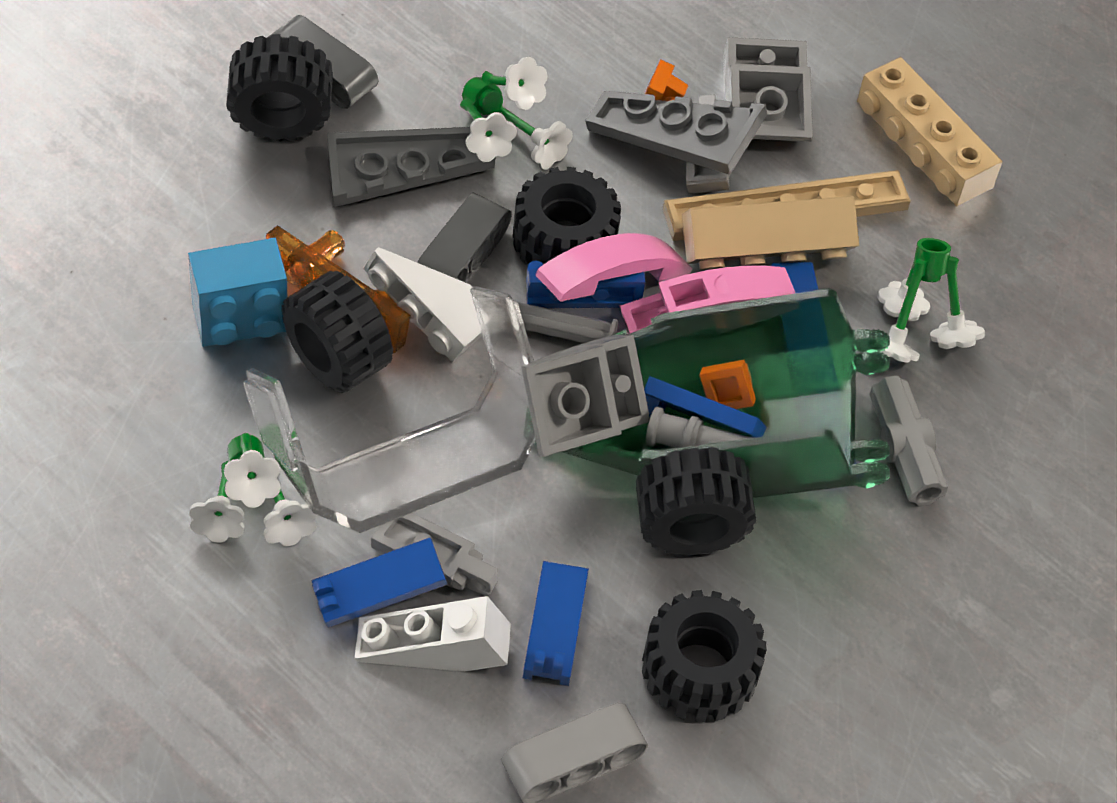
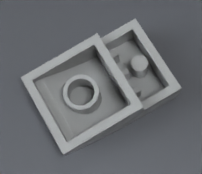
[724,37,813,142]
[521,334,650,457]

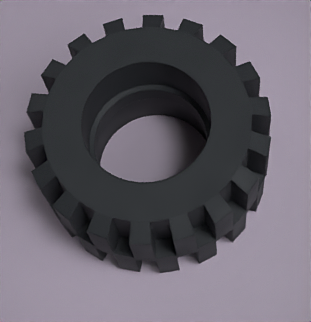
[226,34,333,141]
[512,167,621,264]
[281,271,393,393]
[636,447,756,555]
[642,590,767,722]

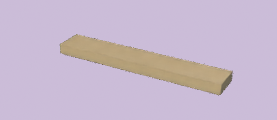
[662,170,910,241]

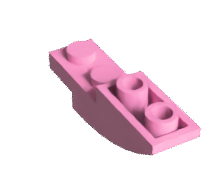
[620,266,799,348]

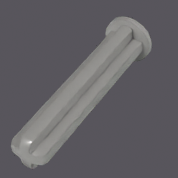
[490,297,618,343]

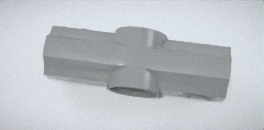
[869,375,948,506]

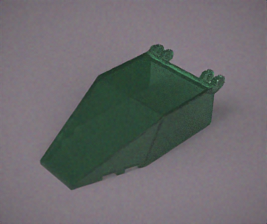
[529,289,890,498]

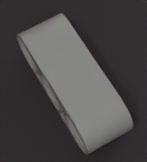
[501,703,648,803]

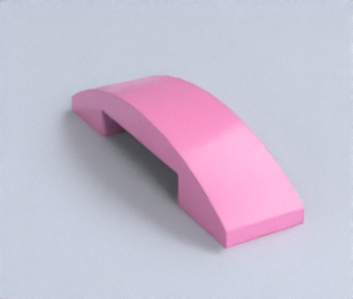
[536,233,692,302]

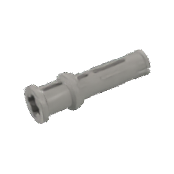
[646,407,785,473]

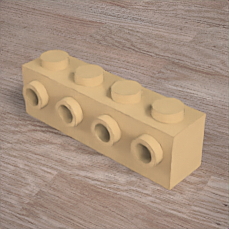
[857,57,1003,207]
[682,196,859,270]

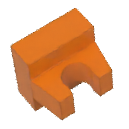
[644,59,688,101]
[699,360,756,409]

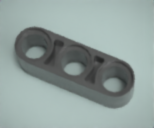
[267,15,379,109]
[417,192,512,283]

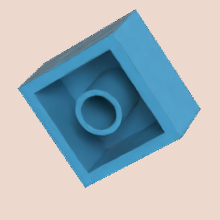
[188,237,288,347]

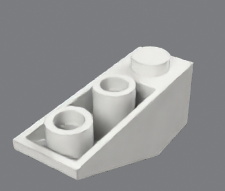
[363,247,500,362]
[354,596,511,672]

